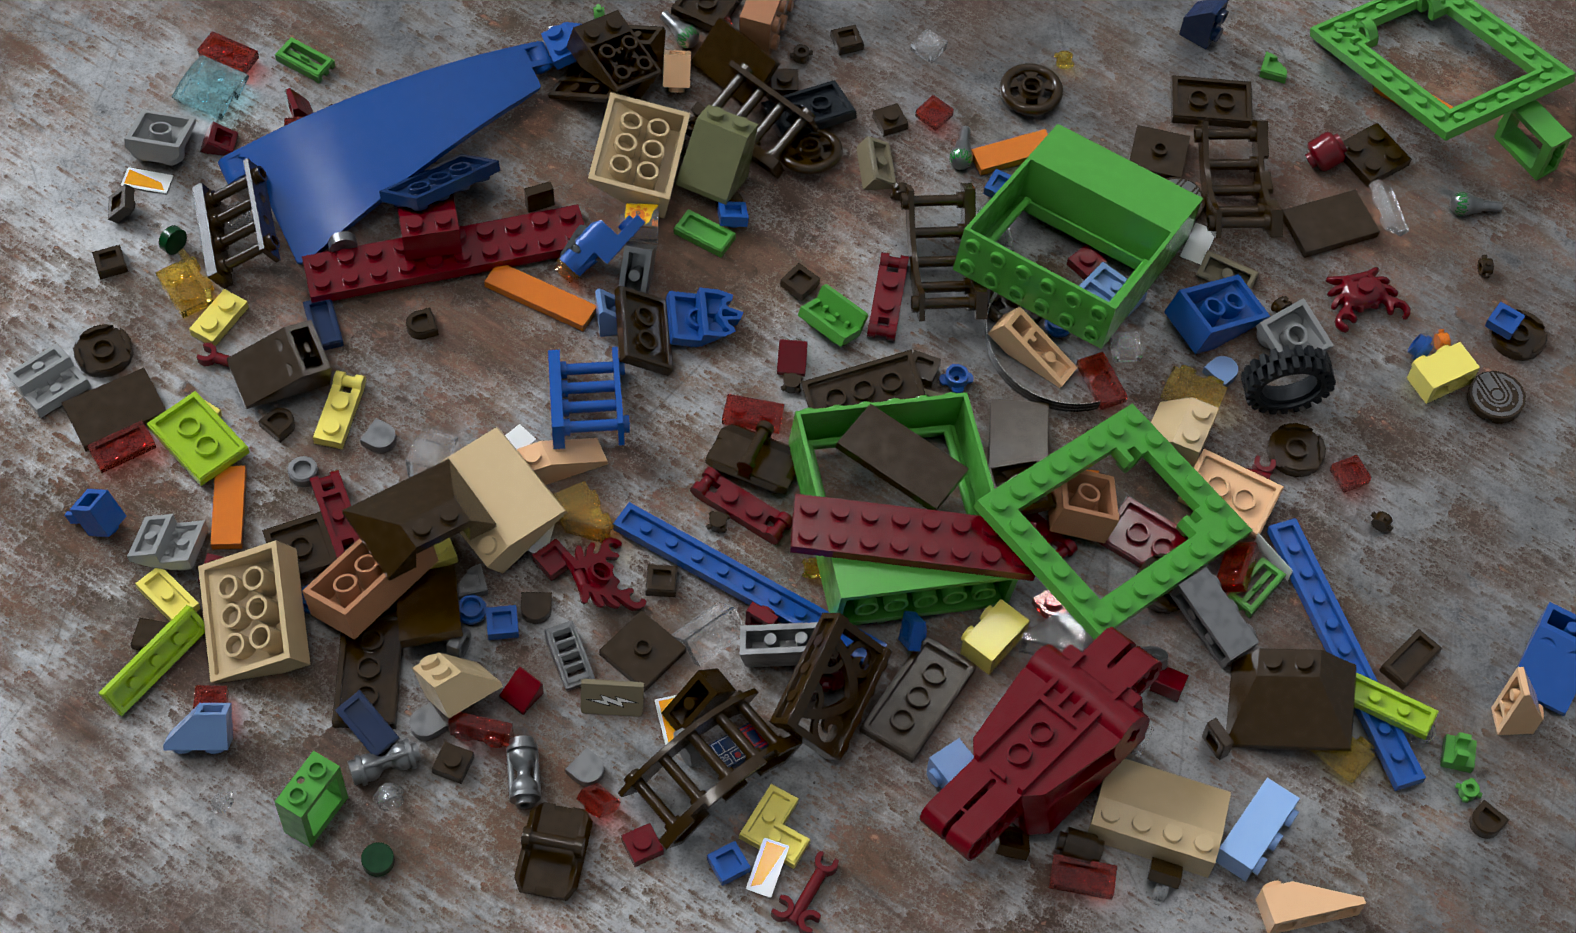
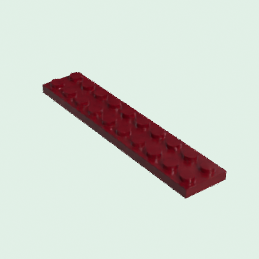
[302,204,584,303]

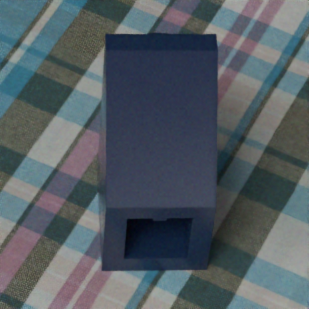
[1179,0,1229,49]

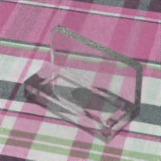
[672,602,744,667]

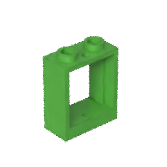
[1494,100,1573,181]
[274,751,348,848]

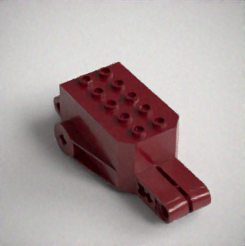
[920,627,1162,861]

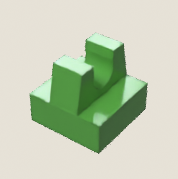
[1440,732,1477,773]

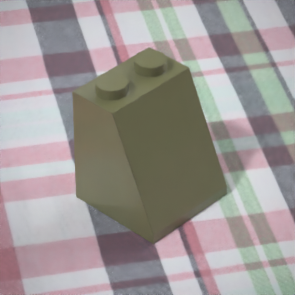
[676,104,758,205]

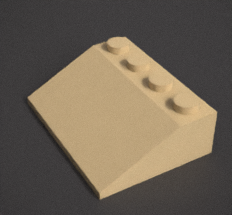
[587,92,690,218]
[441,427,567,573]
[198,540,310,684]
[1088,759,1231,878]

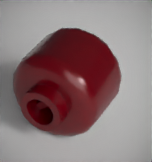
[1305,131,1347,172]

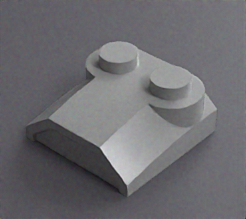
[124,109,196,165]
[1256,298,1334,352]

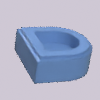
[1202,356,1238,390]

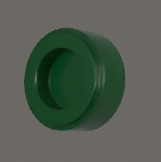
[159,225,187,255]
[361,842,395,877]

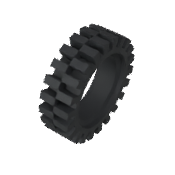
[1241,345,1336,414]

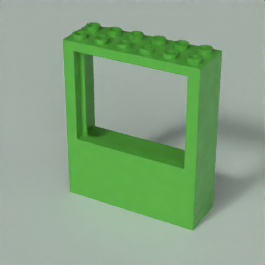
[953,124,1203,349]
[788,392,1018,625]

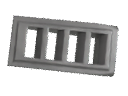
[544,621,595,692]

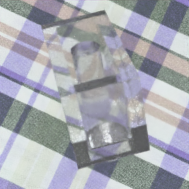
[405,428,458,478]
[1019,613,1086,655]

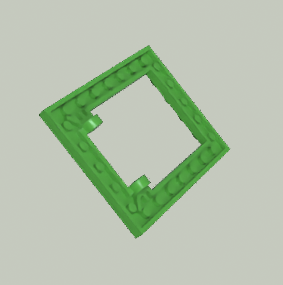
[1310,0,1576,141]
[973,403,1253,640]

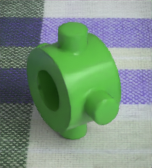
[593,4,605,19]
[1455,778,1483,803]

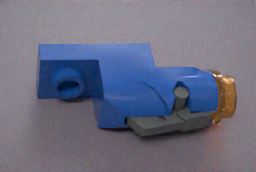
[554,215,646,283]

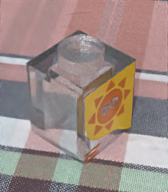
[619,203,659,243]

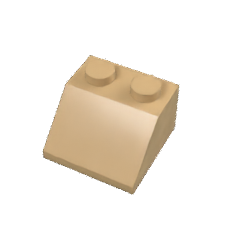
[1151,397,1219,468]
[412,652,503,718]

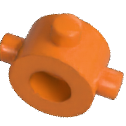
[1433,329,1451,350]

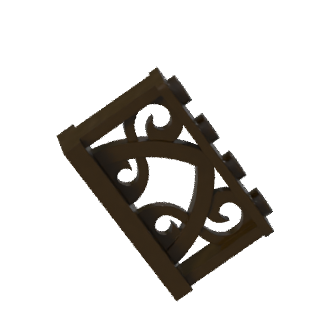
[769,613,892,760]

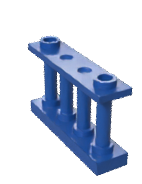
[548,346,630,449]

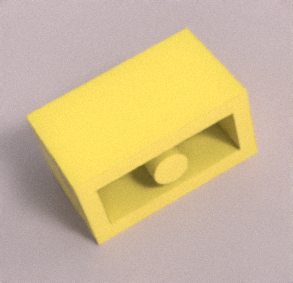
[1407,342,1480,404]
[960,599,1030,675]

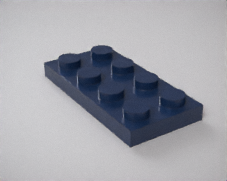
[379,154,501,211]

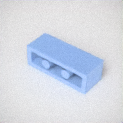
[1216,777,1300,882]

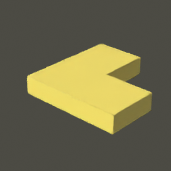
[739,784,810,869]

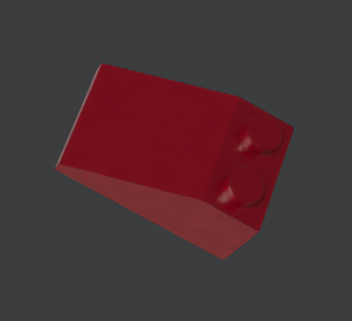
[398,194,462,261]

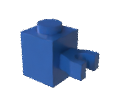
[64,489,126,537]

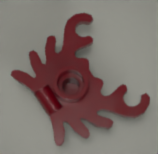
[1325,267,1411,333]
[561,537,647,611]

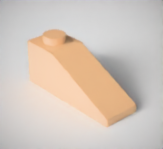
[988,307,1078,388]
[517,438,608,485]
[1491,667,1544,735]
[1256,880,1366,933]

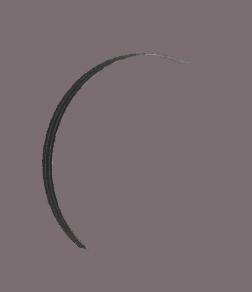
[985,292,1100,412]

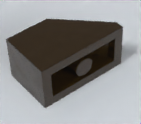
[661,668,737,731]

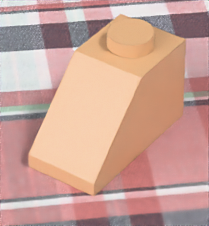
[663,50,691,93]

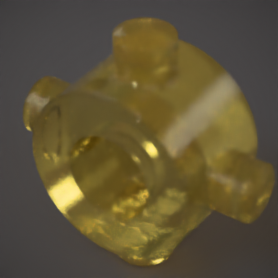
[1054,51,1075,69]
[801,558,821,579]

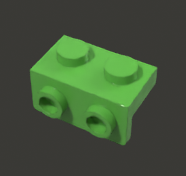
[797,284,868,347]

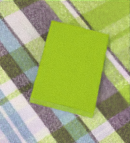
[147,391,250,486]

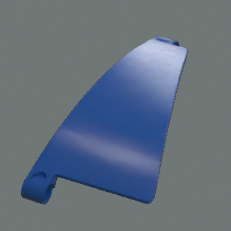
[218,41,555,265]

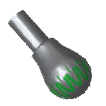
[660,11,699,48]
[949,126,973,170]
[1450,192,1503,216]

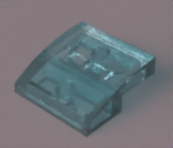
[171,55,250,121]

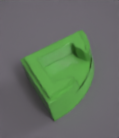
[1259,52,1287,84]

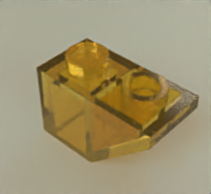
[553,481,614,543]

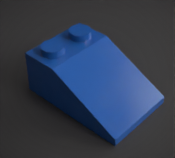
[1164,274,1270,354]

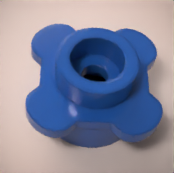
[939,364,974,393]

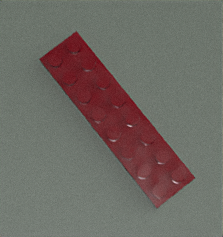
[790,494,1037,581]

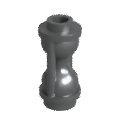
[506,735,541,809]
[347,738,421,786]

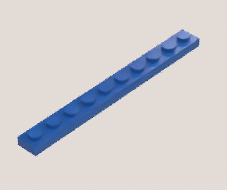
[613,502,887,667]
[1267,518,1426,791]

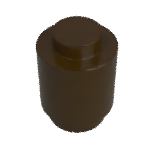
[1055,826,1105,866]

